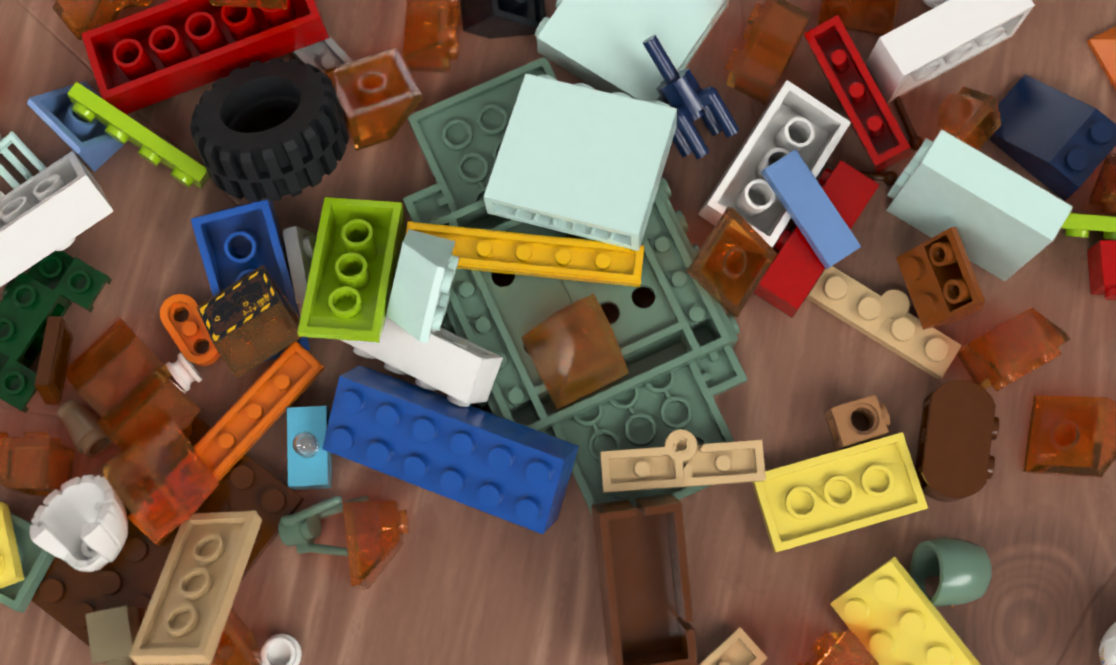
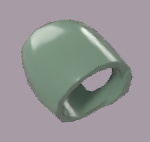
[910,537,992,607]

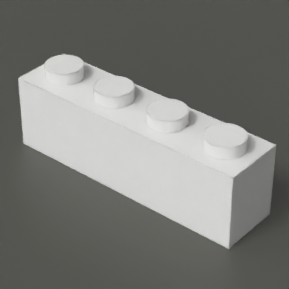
[341,317,503,407]

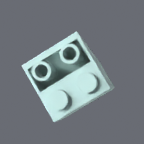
[386,229,459,343]

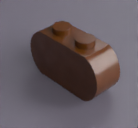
[915,380,999,502]

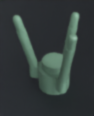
[278,495,369,557]

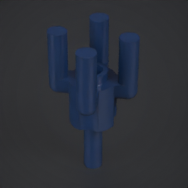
[643,35,740,159]

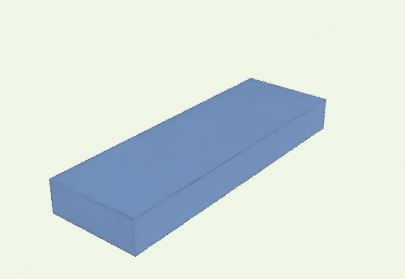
[761,149,861,269]

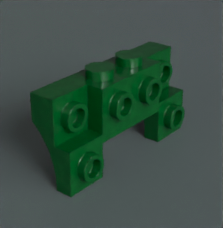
[0,250,112,413]

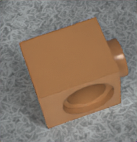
[824,394,890,451]

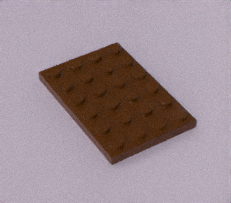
[31,404,305,665]

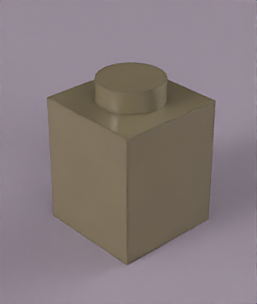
[85,606,140,665]

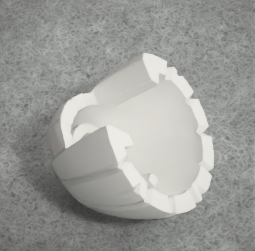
[30,475,128,572]

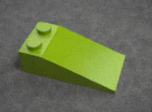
[297,197,406,343]

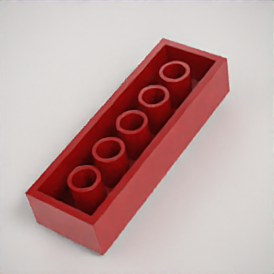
[81,0,330,114]

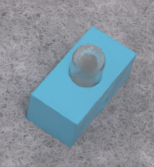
[287,406,332,490]

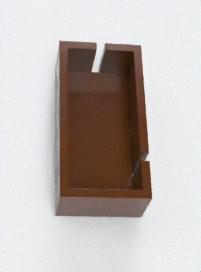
[591,494,698,665]

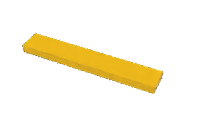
[406,222,644,287]

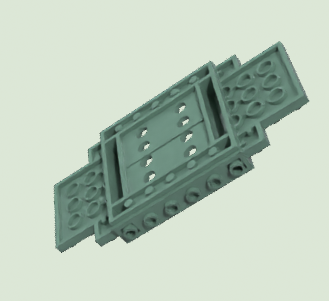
[402,56,748,515]

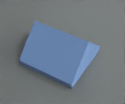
[27,81,128,172]

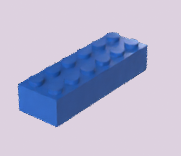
[322,365,579,534]

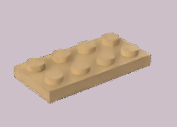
[129,511,262,665]

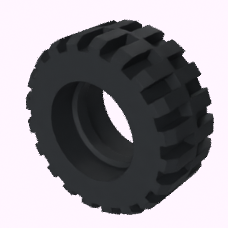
[190,58,349,202]

